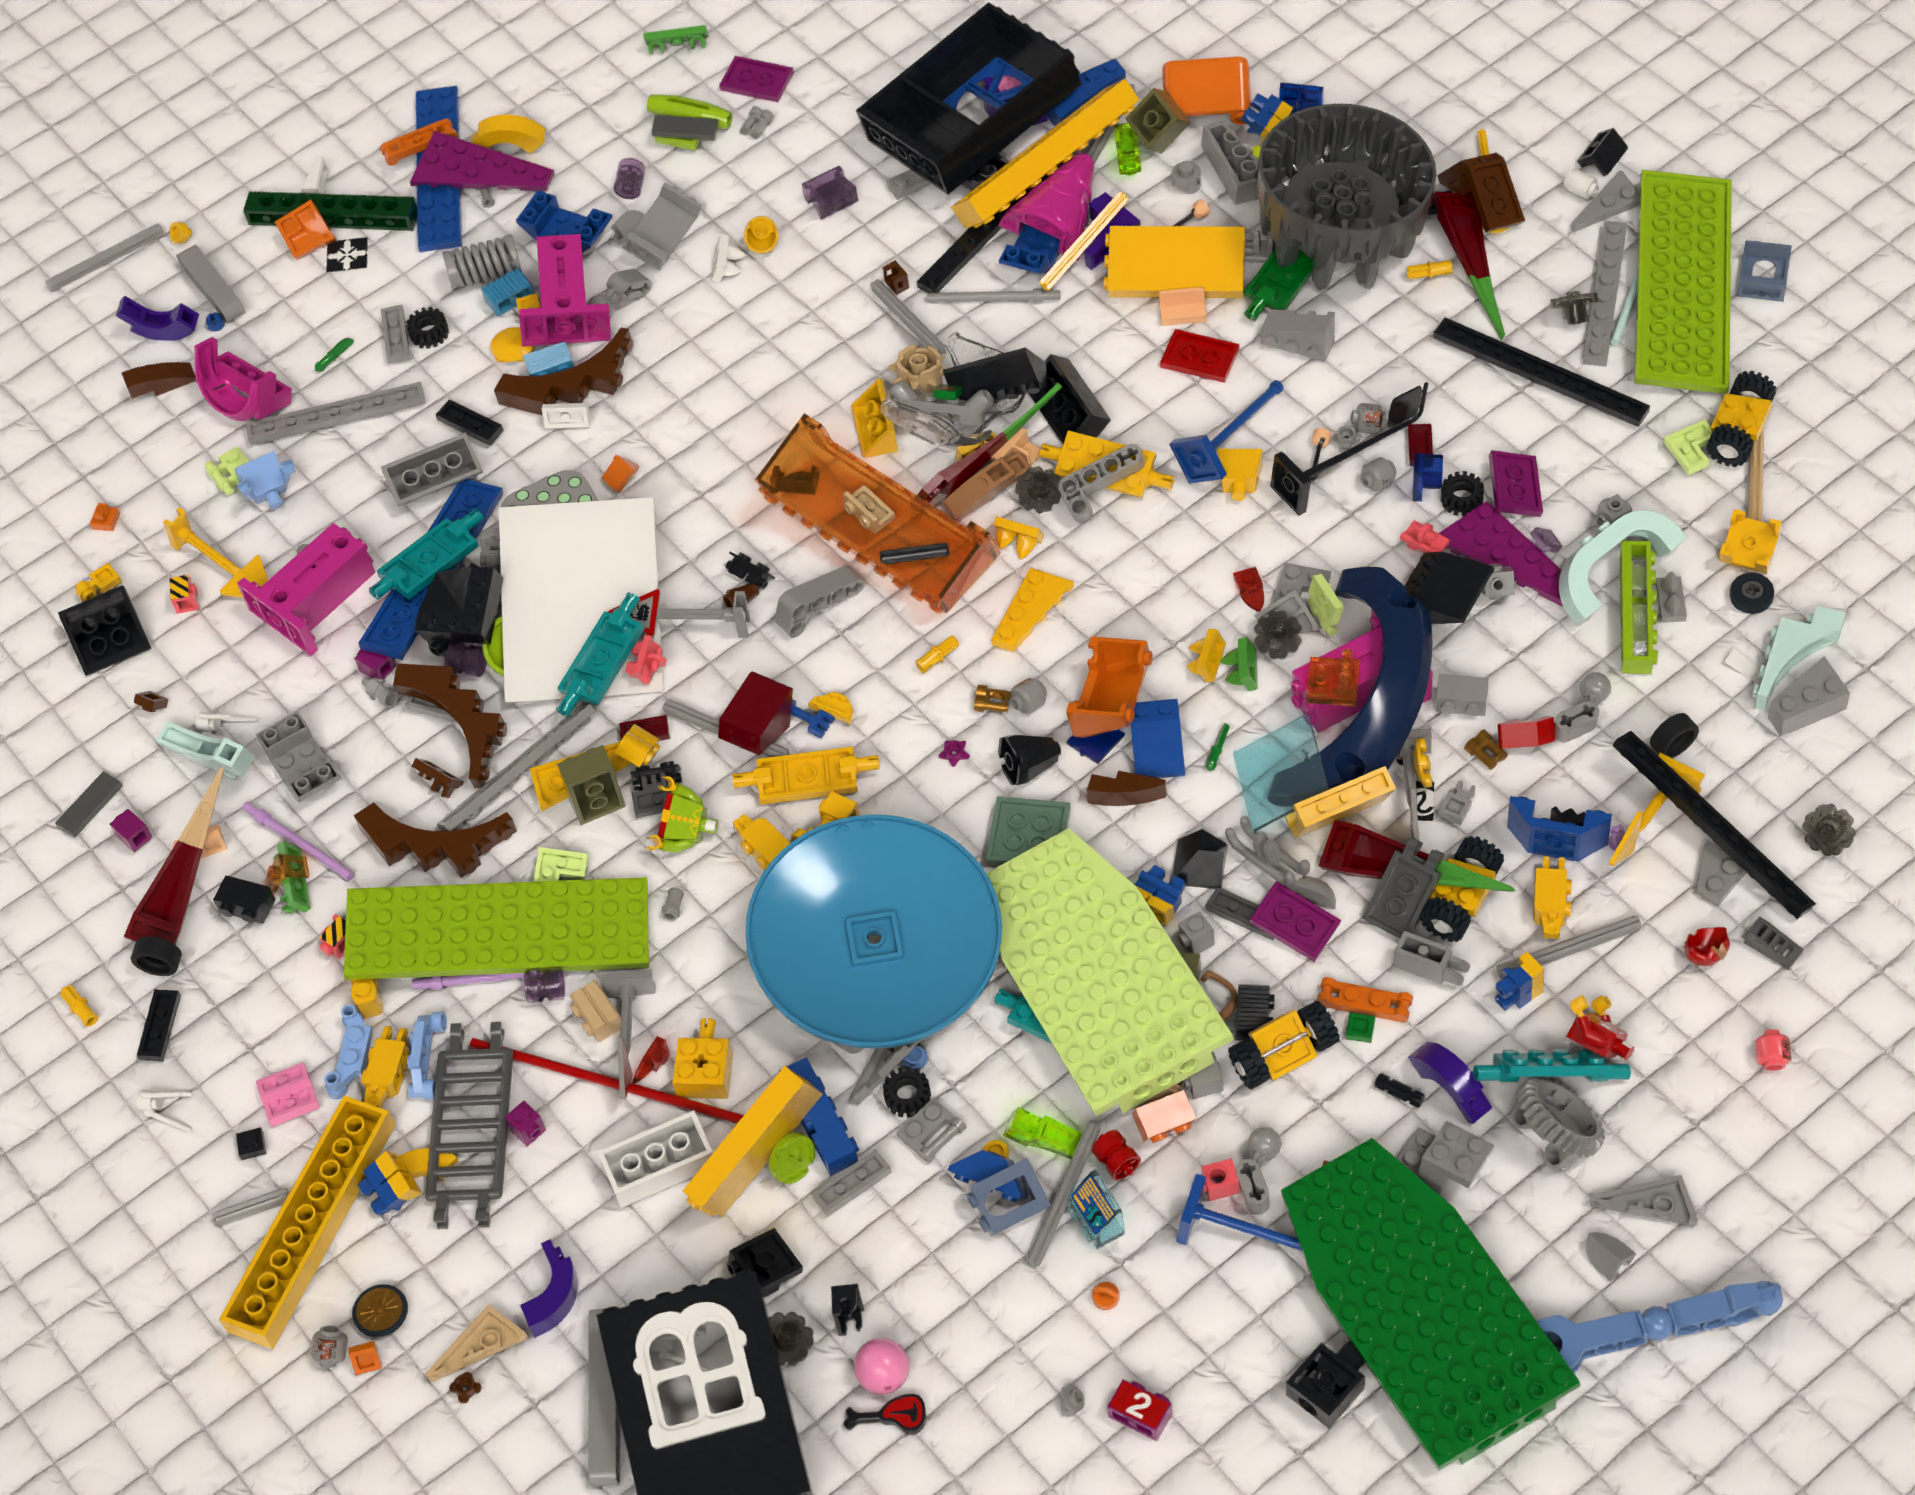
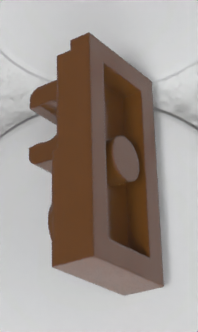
[411,758,464,798]

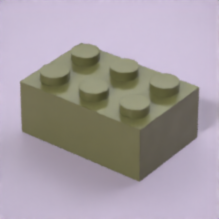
[557,745,626,825]

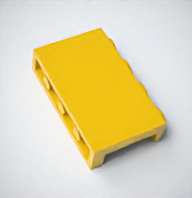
[1285,766,1396,839]

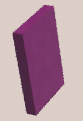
[719,56,794,102]
[1489,450,1543,517]
[1249,881,1342,962]

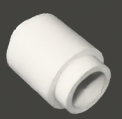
[1564,170,1599,199]

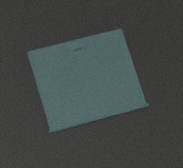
[1233,713,1329,834]

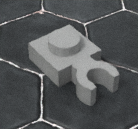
[1438,780,1475,825]

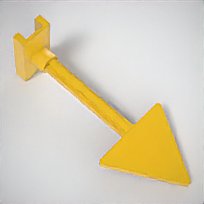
[163,507,268,598]
[1609,753,1705,866]

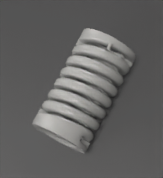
[442,234,522,290]

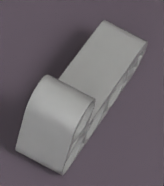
[1058,444,1146,523]
[775,565,865,638]

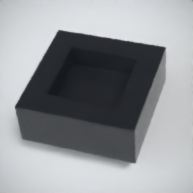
[236,1127,267,1160]

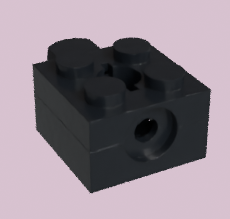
[1286,1341,1365,1429]

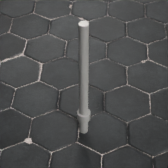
[927,288,1061,302]

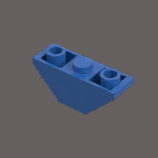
[948,1150,1028,1202]

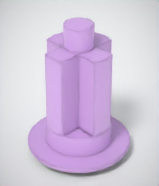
[1608,824,1625,851]

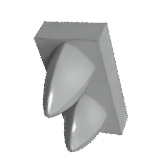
[1656,571,1687,623]

